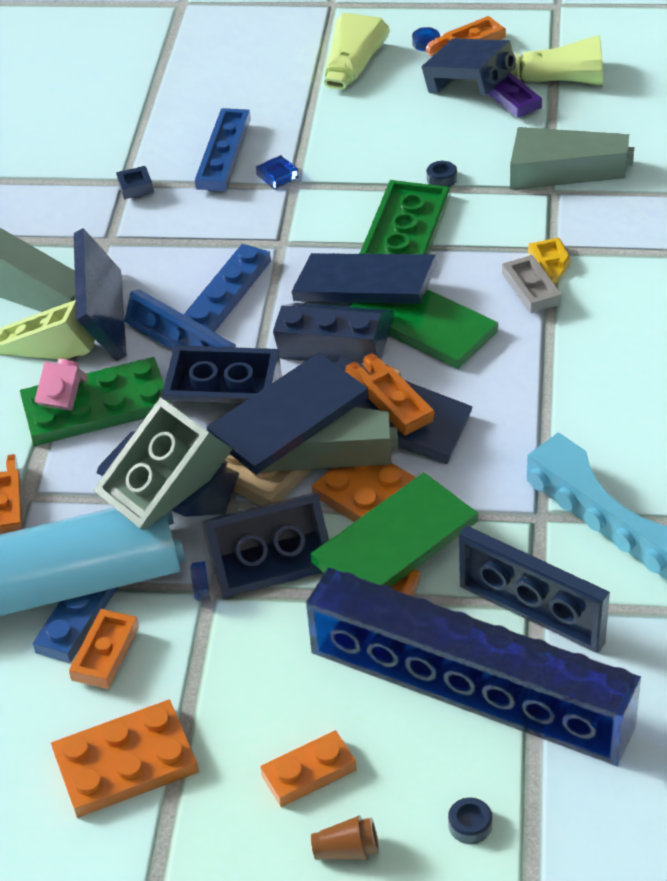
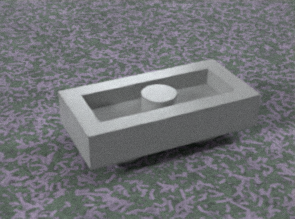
[502,255,562,314]

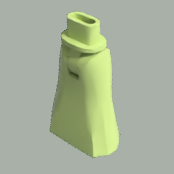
[324,13,390,90]
[511,35,603,86]

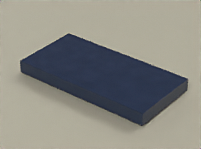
[73,228,127,361]
[291,253,437,304]
[206,352,369,475]
[336,356,473,464]
[459,525,610,653]

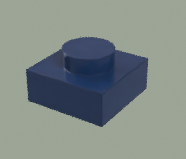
[116,166,154,200]

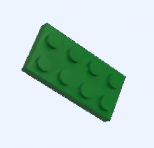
[19,357,170,446]

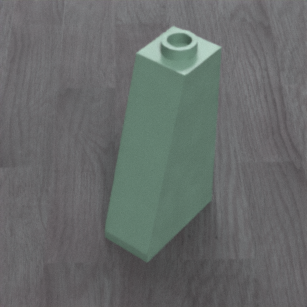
[510,127,635,190]
[0,228,76,312]
[261,407,398,472]

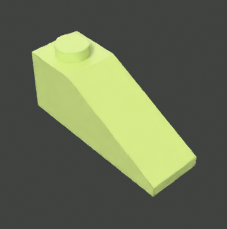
[0,300,95,360]

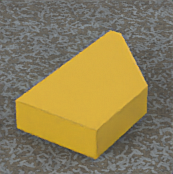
[528,237,570,285]

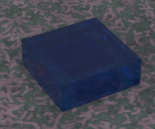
[256,155,299,189]

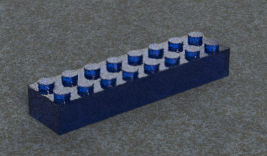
[306,567,641,767]

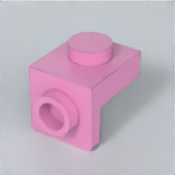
[34,359,88,411]

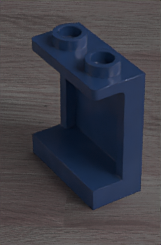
[421,38,516,95]

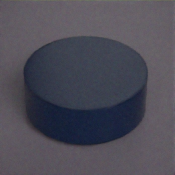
[426,160,457,187]
[448,797,493,844]

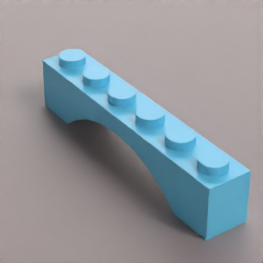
[527,432,667,580]

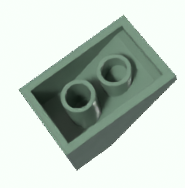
[93,397,232,530]

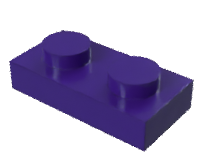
[488,73,542,118]

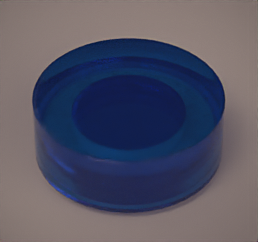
[412,27,440,51]
[190,561,211,602]

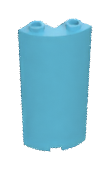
[0,507,186,616]

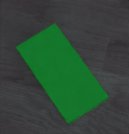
[359,180,451,254]
[349,289,498,369]
[311,472,478,606]

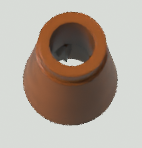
[311,815,379,860]

